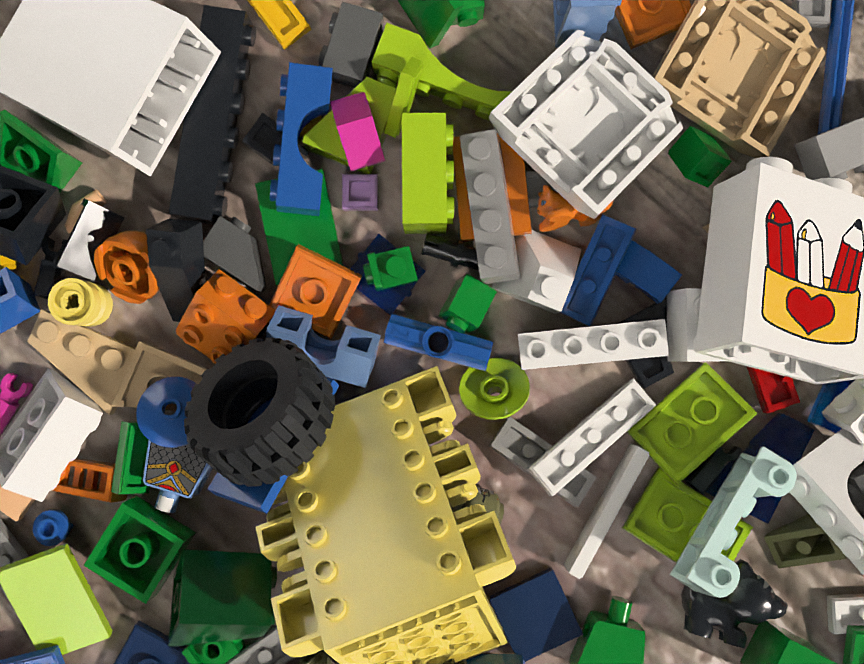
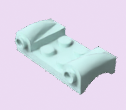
[670,446,797,598]

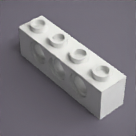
[518,319,669,370]

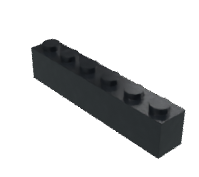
[168,5,256,225]

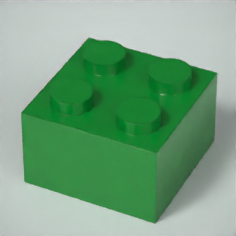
[84,496,196,604]

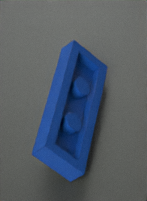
[560,215,637,326]

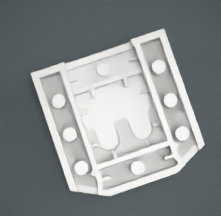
[489,29,683,219]

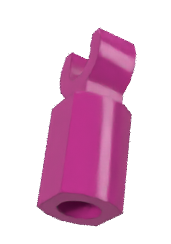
[0,373,33,436]

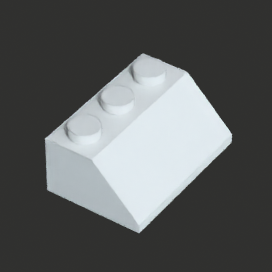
[0,368,103,502]

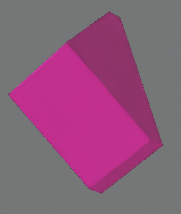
[330,92,385,171]

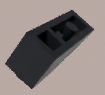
[146,218,206,322]

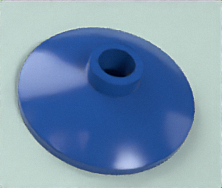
[136,377,198,448]

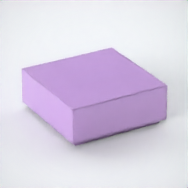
[342,174,378,211]

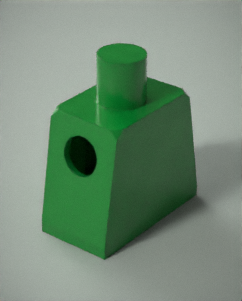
[569,596,645,664]

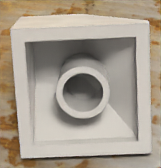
[492,230,582,314]

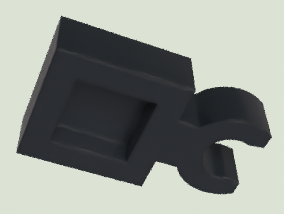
[242,112,309,164]

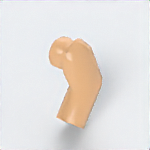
[65,189,107,234]

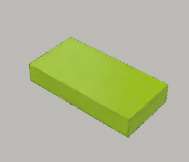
[384,56,424,138]

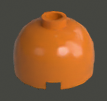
[94,231,159,304]

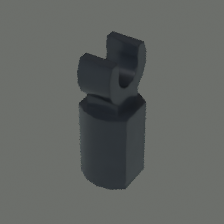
[34,237,67,299]
[684,445,742,495]

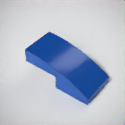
[616,241,682,304]

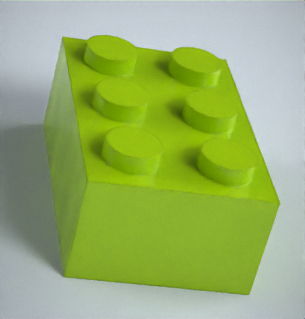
[401,113,454,234]

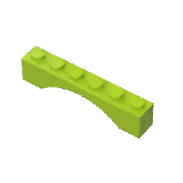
[372,23,511,121]

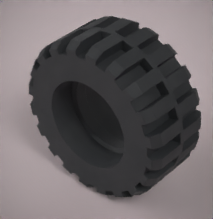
[184,337,335,487]

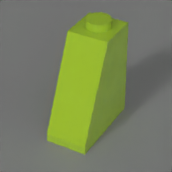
[302,77,397,174]

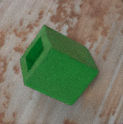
[668,126,732,188]

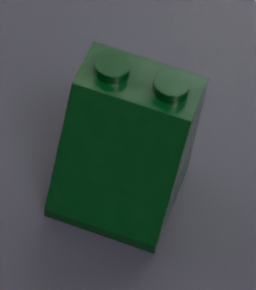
[168,550,277,646]

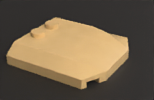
[652,0,826,158]

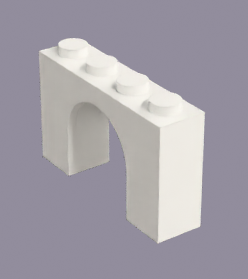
[789,428,864,576]

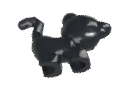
[681,559,788,649]

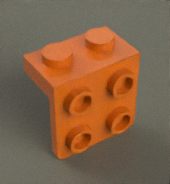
[176,269,276,364]

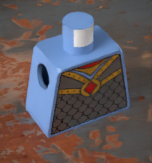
[143,440,213,513]

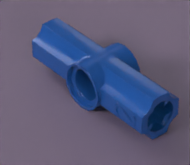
[383,314,494,371]

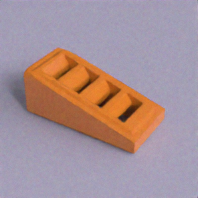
[52,458,128,503]

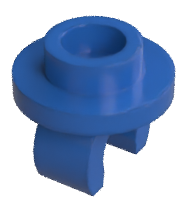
[33,509,74,546]

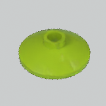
[459,358,530,420]

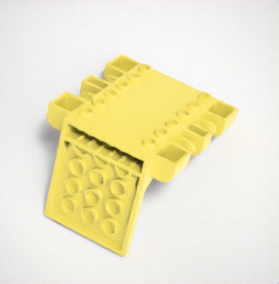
[256,366,516,664]

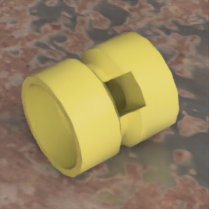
[48,278,113,327]

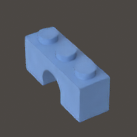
[266,305,381,388]

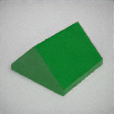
[0,109,82,193]
[740,620,837,664]

